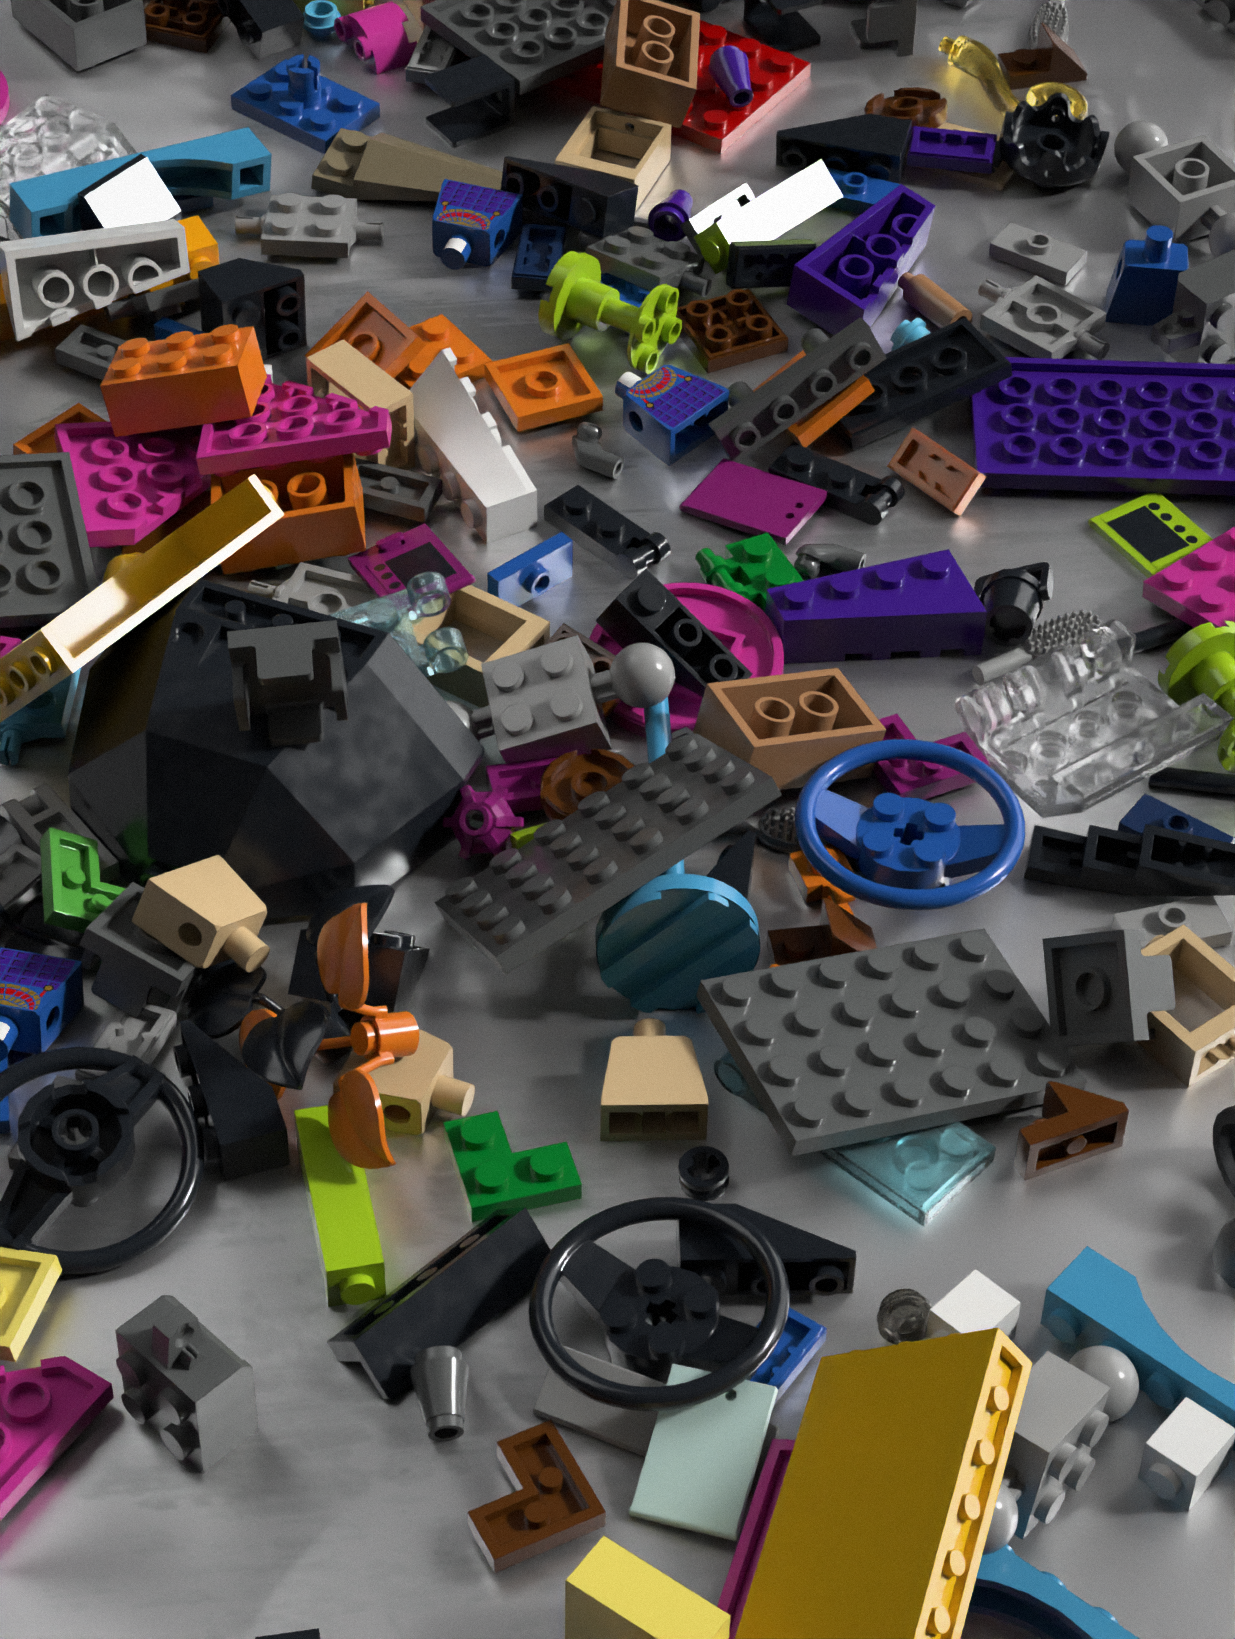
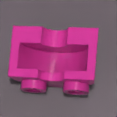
[334,1,417,75]

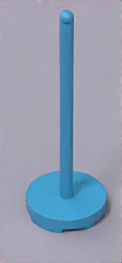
[595,696,761,1014]

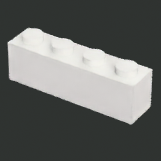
[0,219,190,341]
[409,347,537,544]

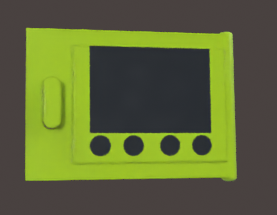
[1087,493,1213,578]

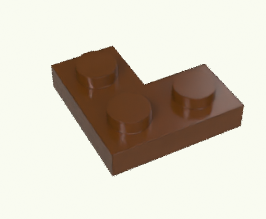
[467,1420,606,1573]

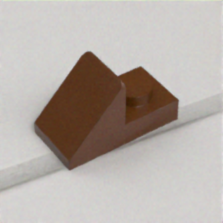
[997,22,1088,90]
[767,898,877,966]
[1014,1081,1129,1181]

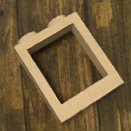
[555,106,671,212]
[306,340,415,471]
[394,585,550,708]
[1136,924,1235,1088]

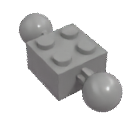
[1114,121,1235,258]
[446,635,675,763]
[982,1345,1139,1556]

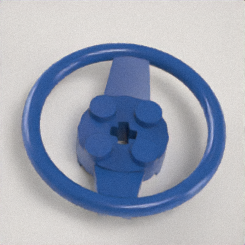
[794,739,1025,911]

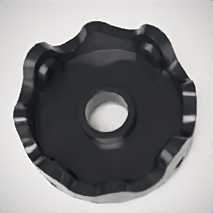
[999,93,1110,188]

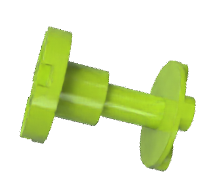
[538,251,682,374]
[1158,620,1235,773]

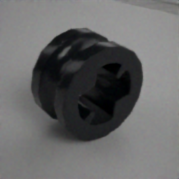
[678,1146,730,1201]

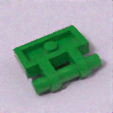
[695,532,804,612]

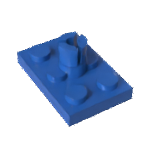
[231,54,380,154]

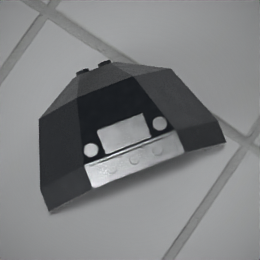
[68,579,484,918]

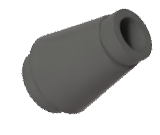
[410,1346,469,1441]

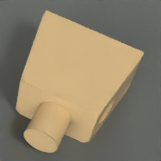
[132,855,270,972]
[600,1018,709,1141]
[333,1028,475,1135]

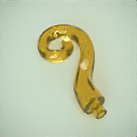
[939,35,1088,120]

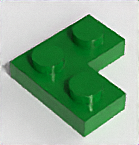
[443,1111,582,1222]

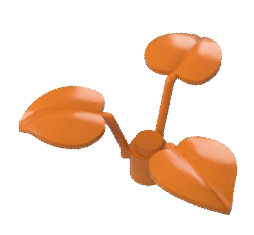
[239,903,419,1169]

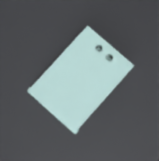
[628,1364,778,1541]

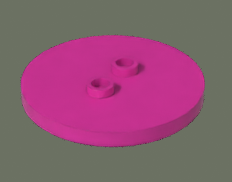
[589,582,784,738]

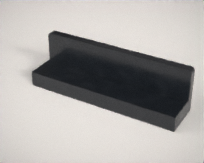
[327,1207,551,1399]

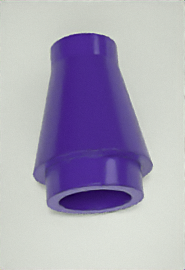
[708,45,754,108]
[648,189,693,242]

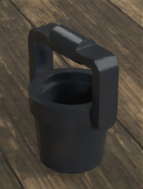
[974,562,1054,647]

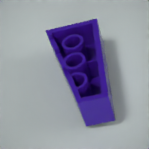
[786,184,936,335]
[765,549,987,664]

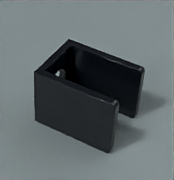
[743,0,824,52]
[425,54,515,148]

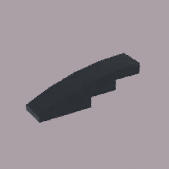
[1024,824,1235,897]

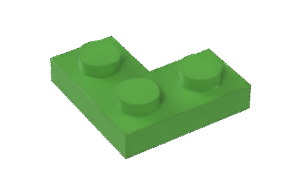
[40,827,126,933]

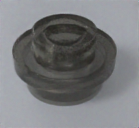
[876,1289,933,1344]

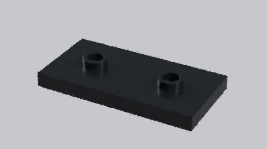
[832,318,1013,450]

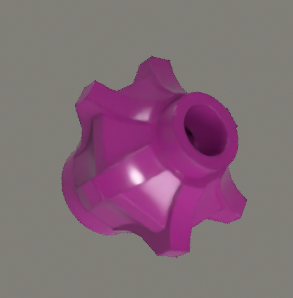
[443,784,524,861]

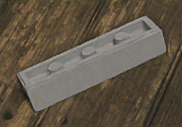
[533,1345,780,1498]

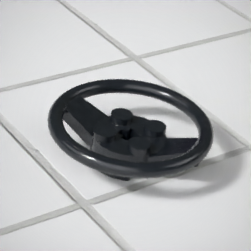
[0,1047,205,1274]
[528,1197,790,1411]

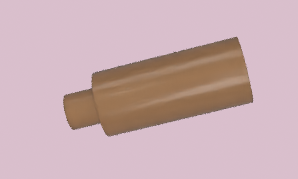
[898,272,973,329]

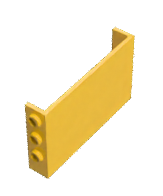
[0,473,285,723]
[735,1328,1032,1639]

